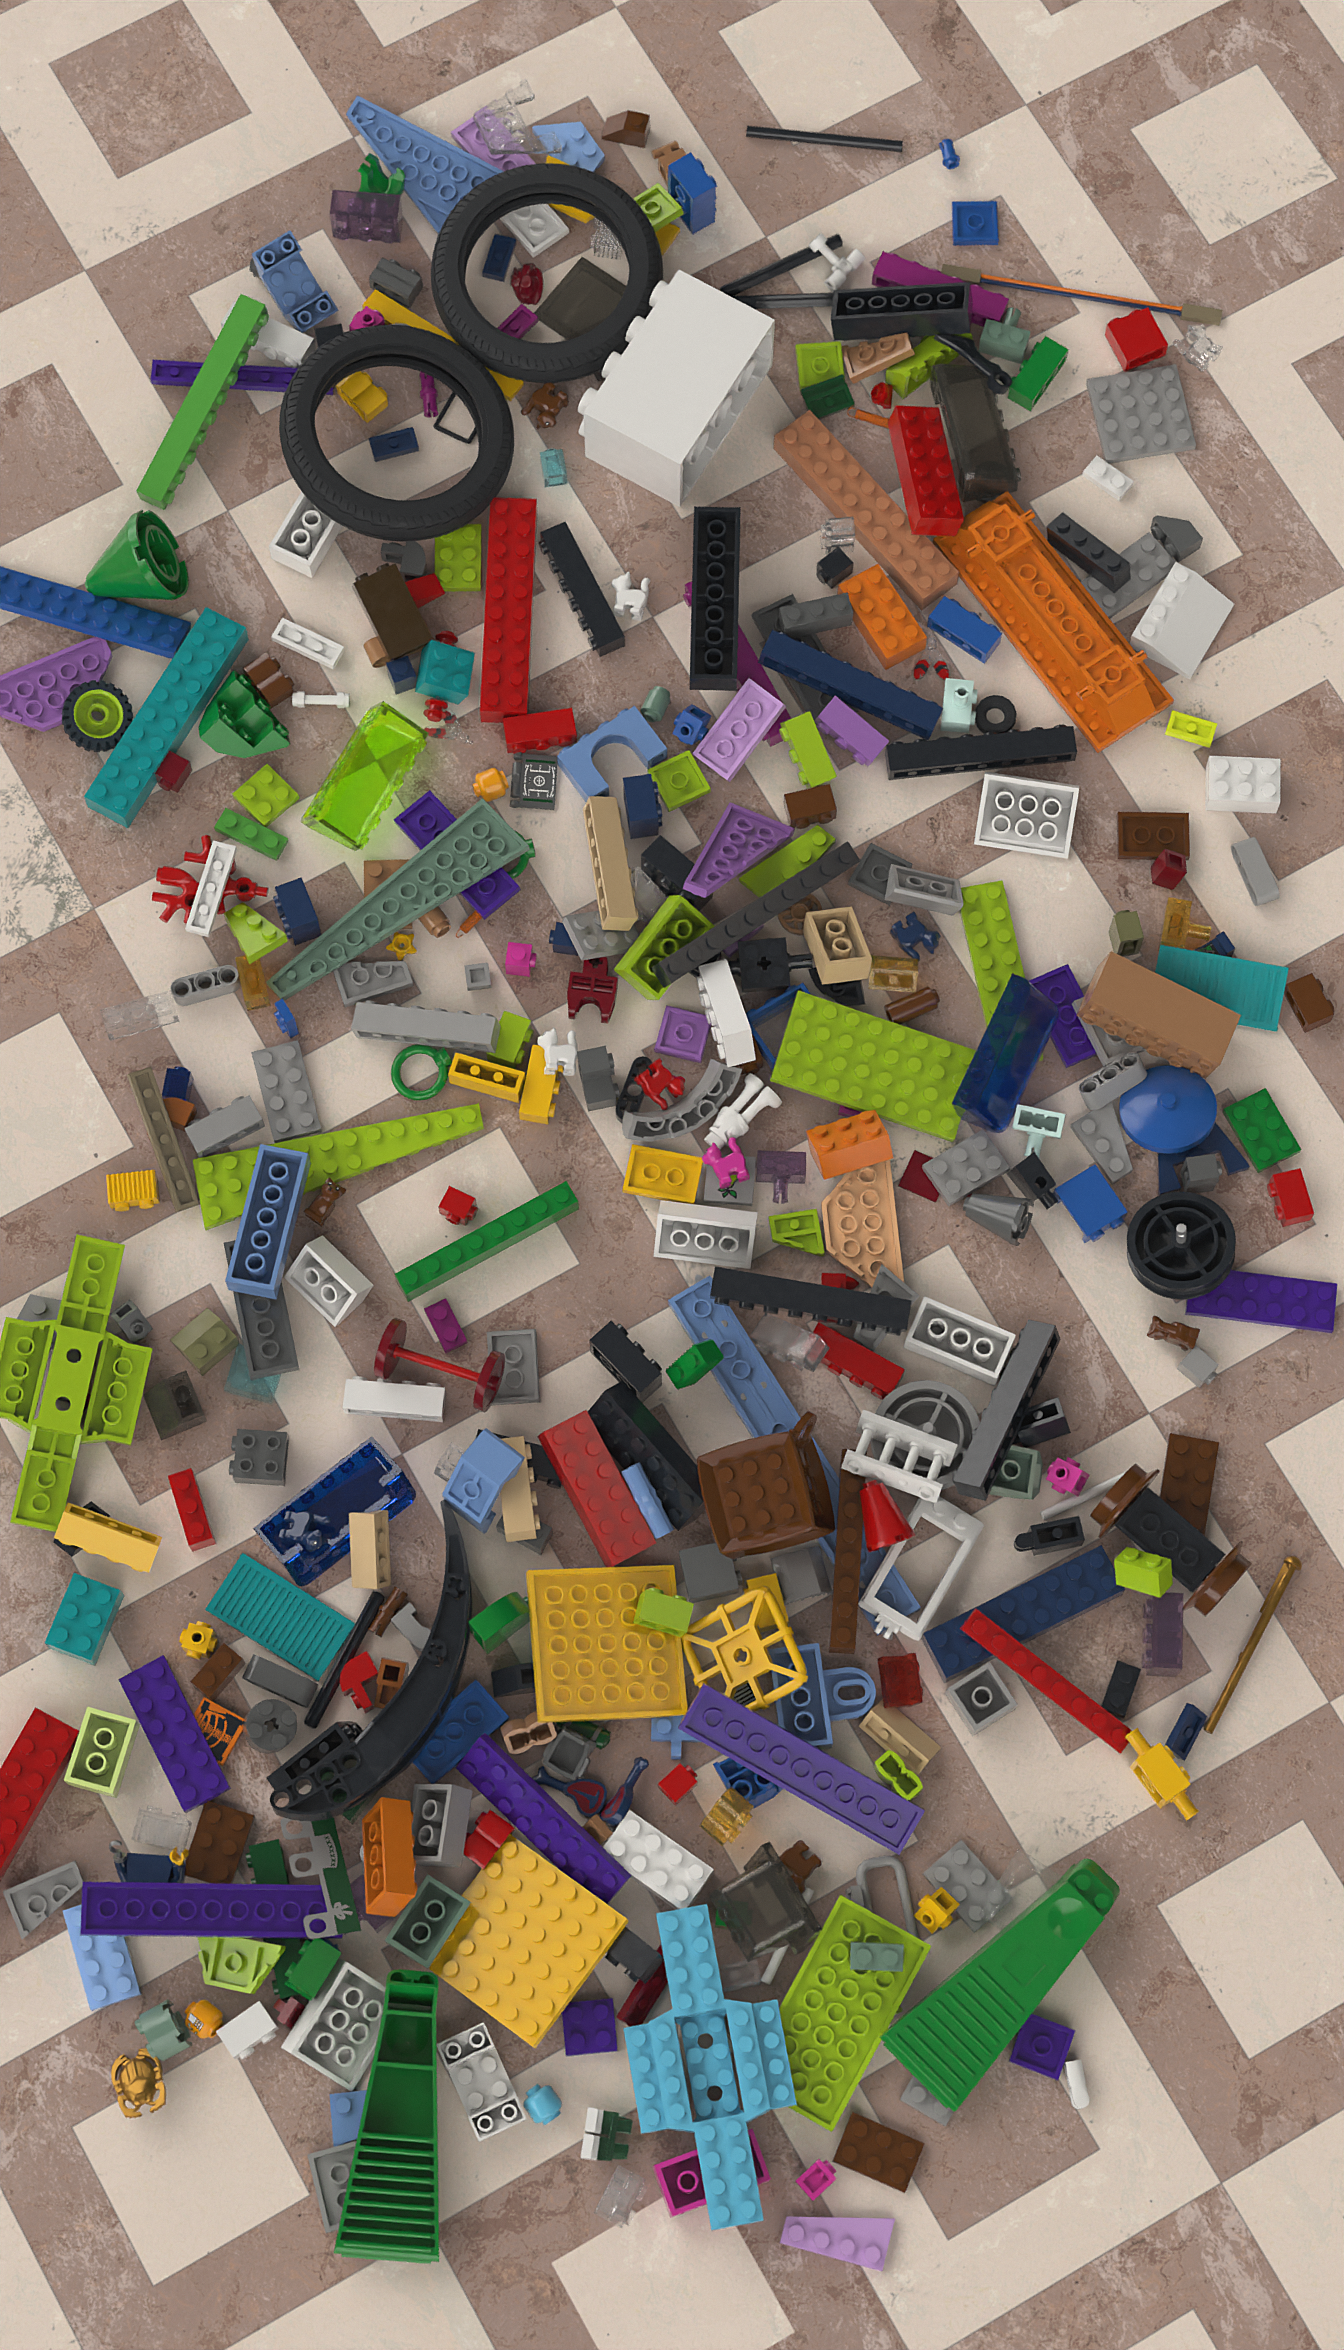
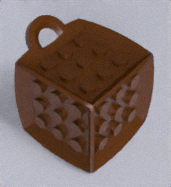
[697,1411,836,1559]

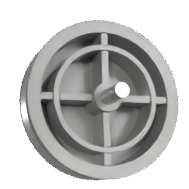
[871,1380,980,1490]

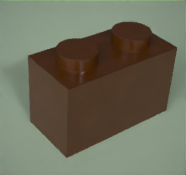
[783,784,837,829]
[1284,973,1335,1033]
[190,1643,246,1702]

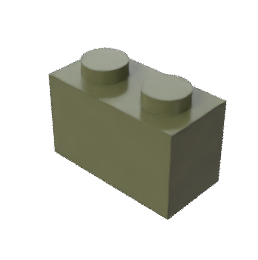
[1108,910,1144,957]

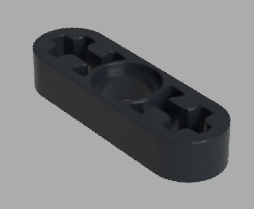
[615,1056,653,1123]

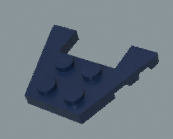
[1157,1122,1250,1196]

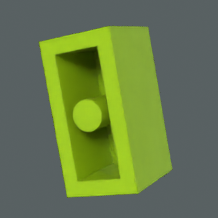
[487,1011,534,1069]
[1114,1547,1173,1598]
[633,1588,694,1637]

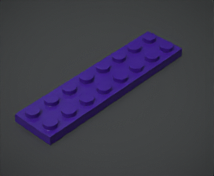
[456,1733,632,1905]

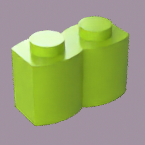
[874,1750,923,1801]

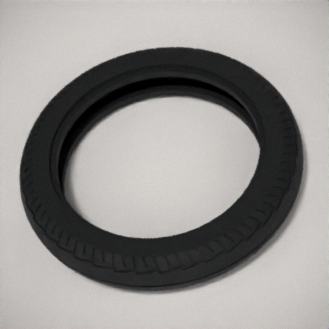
[431,163,663,383]
[279,325,514,542]

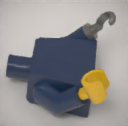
[109,1840,189,1883]

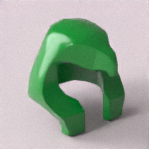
[355,153,405,209]

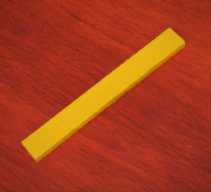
[362,289,524,402]

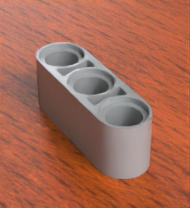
[1231,837,1280,906]
[171,965,241,1006]
[1079,1052,1147,1110]

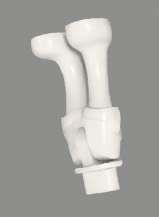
[704,1073,782,1149]

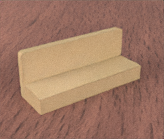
[349,1510,391,1589]
[859,1698,941,1776]

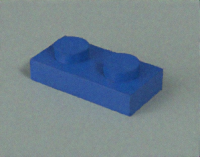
[273,999,299,1038]

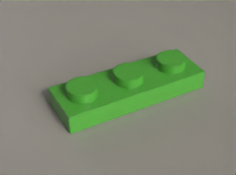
[214,808,288,861]

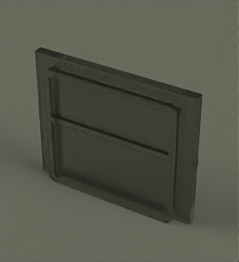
[534,257,626,340]

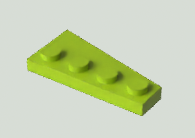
[739,825,836,898]

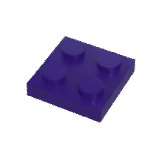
[562,1998,618,2057]
[1008,2014,1075,2081]

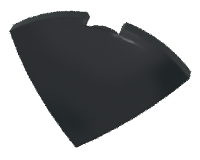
[808,967,866,1006]

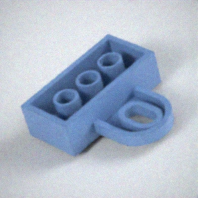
[768,1643,876,1749]

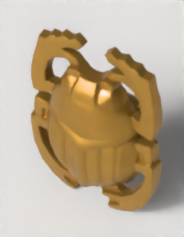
[111,2048,166,2118]

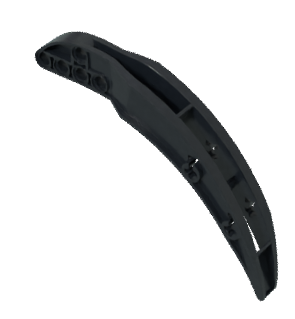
[270,1500,472,1821]

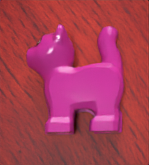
[702,1137,750,1189]

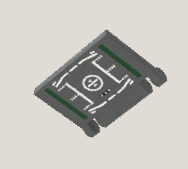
[510,752,558,810]

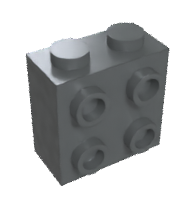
[229,1429,289,1486]
[679,1543,743,1603]

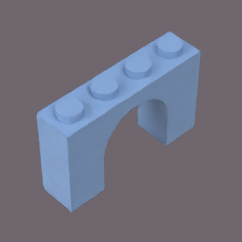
[557,706,667,802]

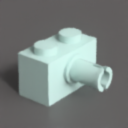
[940,678,978,733]
[1012,1104,1066,1158]

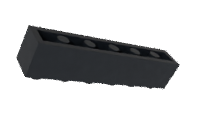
[538,521,625,657]

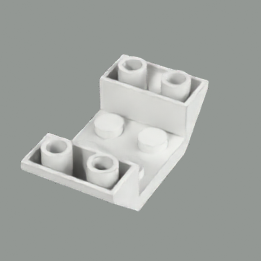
[436,2022,527,2142]

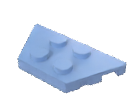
[532,122,605,173]

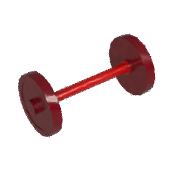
[374,1318,505,1413]

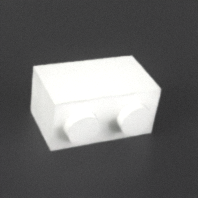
[216,2001,279,2060]

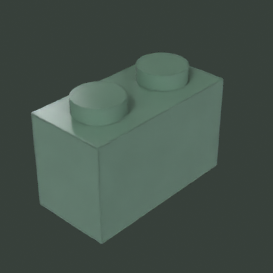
[850,1942,904,1972]

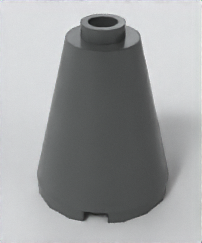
[963,1194,1034,1246]

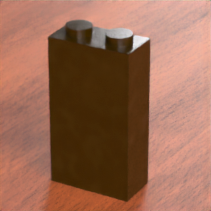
[352,563,433,662]

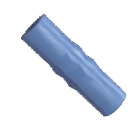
[621,1462,674,1539]

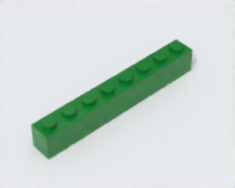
[394,1181,579,1302]

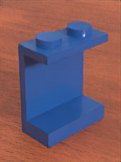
[1053,1164,1128,1243]

